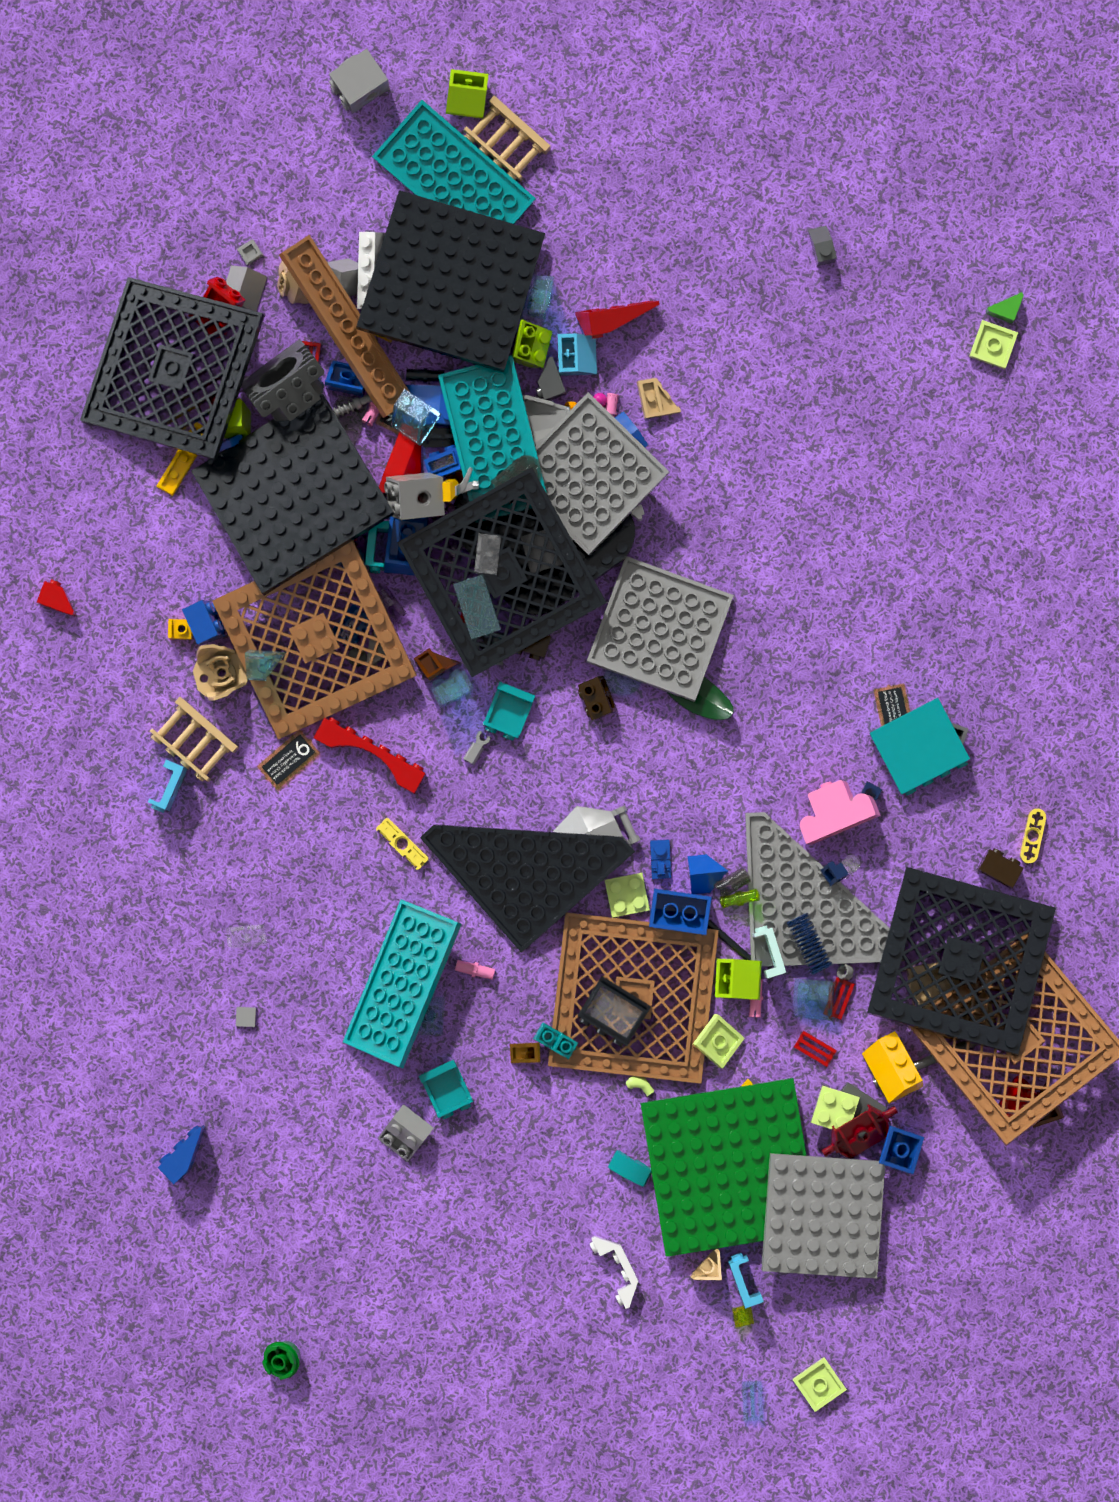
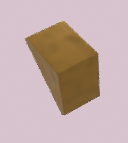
[510,1042,541,1063]

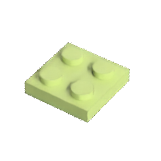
[969,320,1018,369]
[605,873,650,918]
[693,1014,745,1069]
[811,1085,860,1129]
[793,1357,847,1412]

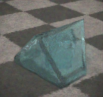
[245,650,287,681]

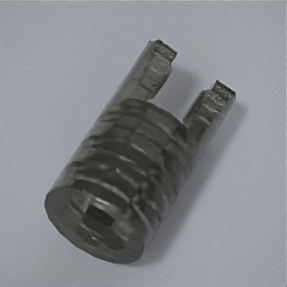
[714,867,752,898]

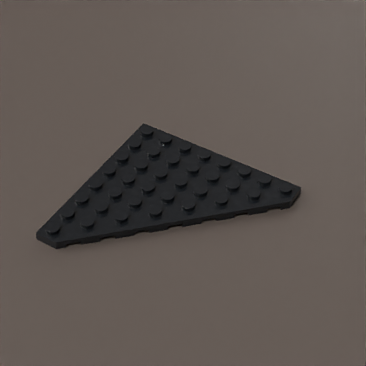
[420,824,636,953]

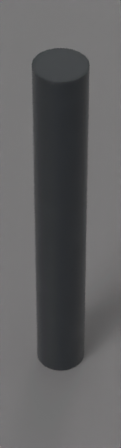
[707,920,751,960]

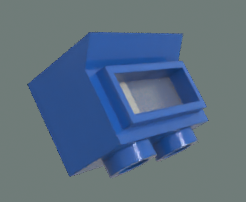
[424,445,461,477]
[332,604,372,648]

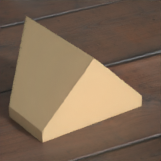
[690,1248,722,1280]

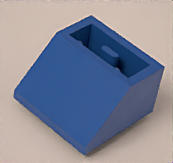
[182,600,226,645]

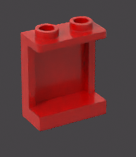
[188,276,246,339]

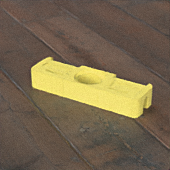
[376,818,428,870]

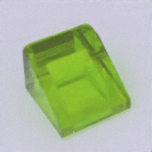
[732,1305,754,1328]

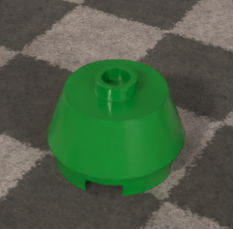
[262,1341,301,1380]

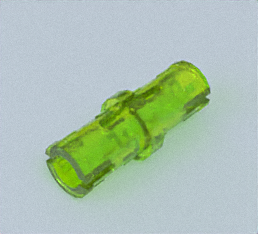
[720,889,760,908]

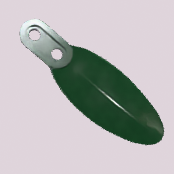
[665,677,734,720]

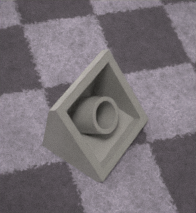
[327,258,358,297]
[226,265,267,311]

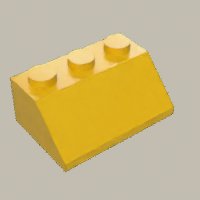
[862,1031,923,1104]

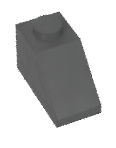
[808,226,837,266]
[536,356,566,401]

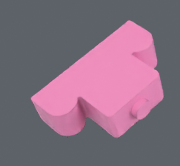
[800,780,881,845]

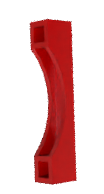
[313,717,426,794]

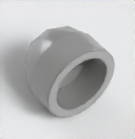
[837,964,854,980]

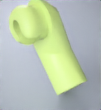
[626,1076,654,1096]

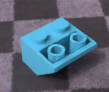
[558,333,597,376]

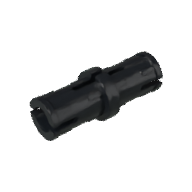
[406,368,445,383]

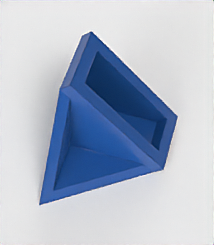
[687,854,728,894]

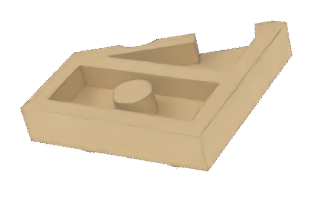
[637,378,681,419]

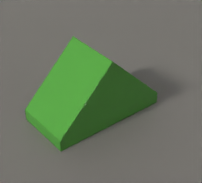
[986,292,1024,323]

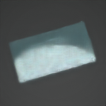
[453,575,501,639]

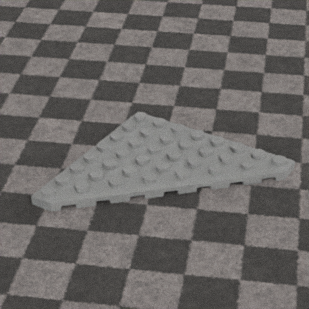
[745,812,905,966]

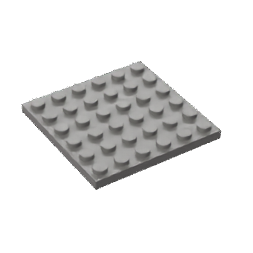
[535,393,670,555]
[587,556,734,702]
[761,1153,885,1278]

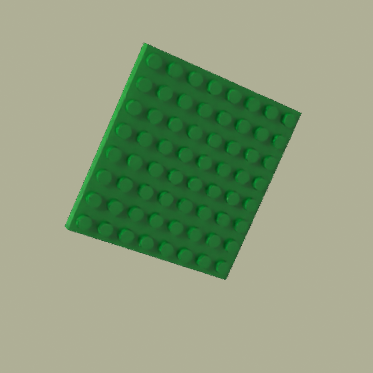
[640,1078,806,1257]

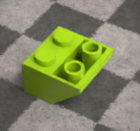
[446,69,489,119]
[512,320,552,368]
[715,959,762,1000]

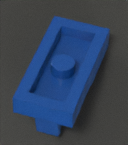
[650,840,671,879]

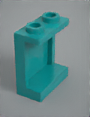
[365,521,389,574]
[483,682,535,741]
[419,1059,473,1119]

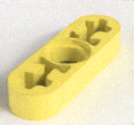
[1020,809,1046,864]

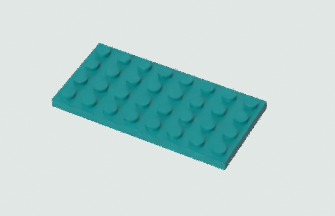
[372,100,536,224]
[438,356,547,524]
[343,899,462,1068]

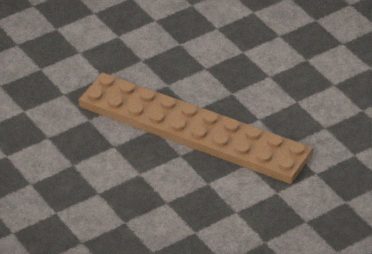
[279,235,413,418]

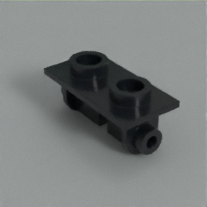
[423,428,456,448]

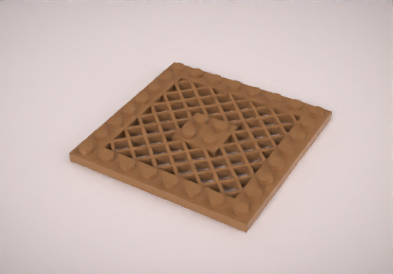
[212,540,417,739]
[548,913,719,1084]
[908,933,1119,1146]

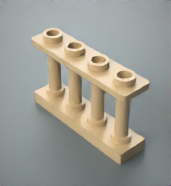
[464,96,551,183]
[150,697,239,782]

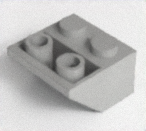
[377,1104,434,1162]

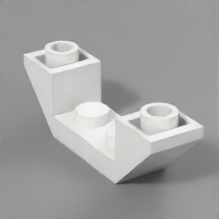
[590,1236,638,1309]

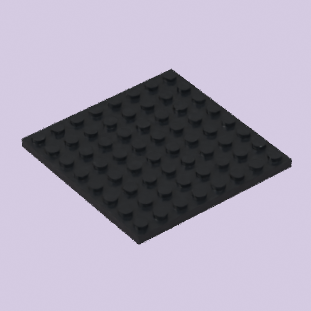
[356,190,545,373]
[191,392,395,596]

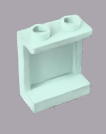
[752,925,786,978]

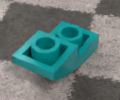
[533,1022,578,1059]
[608,1150,652,1187]

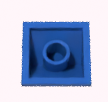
[325,360,365,397]

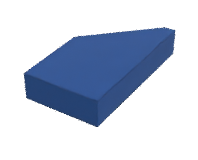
[220,434,243,451]

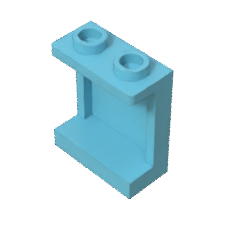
[148,760,188,813]
[728,1253,764,1309]

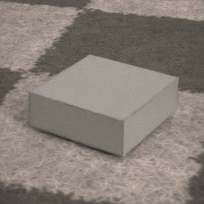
[237,239,263,266]
[236,1007,256,1027]

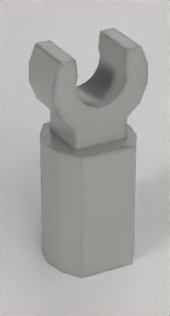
[463,731,491,765]

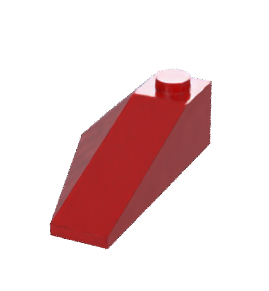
[575,300,660,339]
[379,422,421,497]

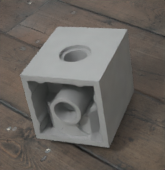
[328,49,390,114]
[384,473,445,520]

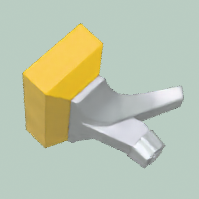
[442,467,479,502]

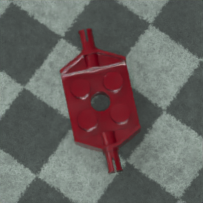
[821,1104,898,1159]

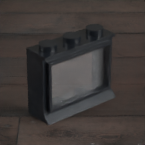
[577,976,651,1047]

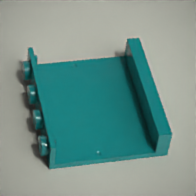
[870,697,970,796]

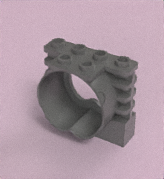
[241,339,324,421]

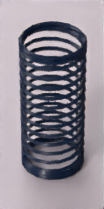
[786,913,833,975]

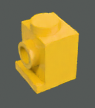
[168,619,193,640]

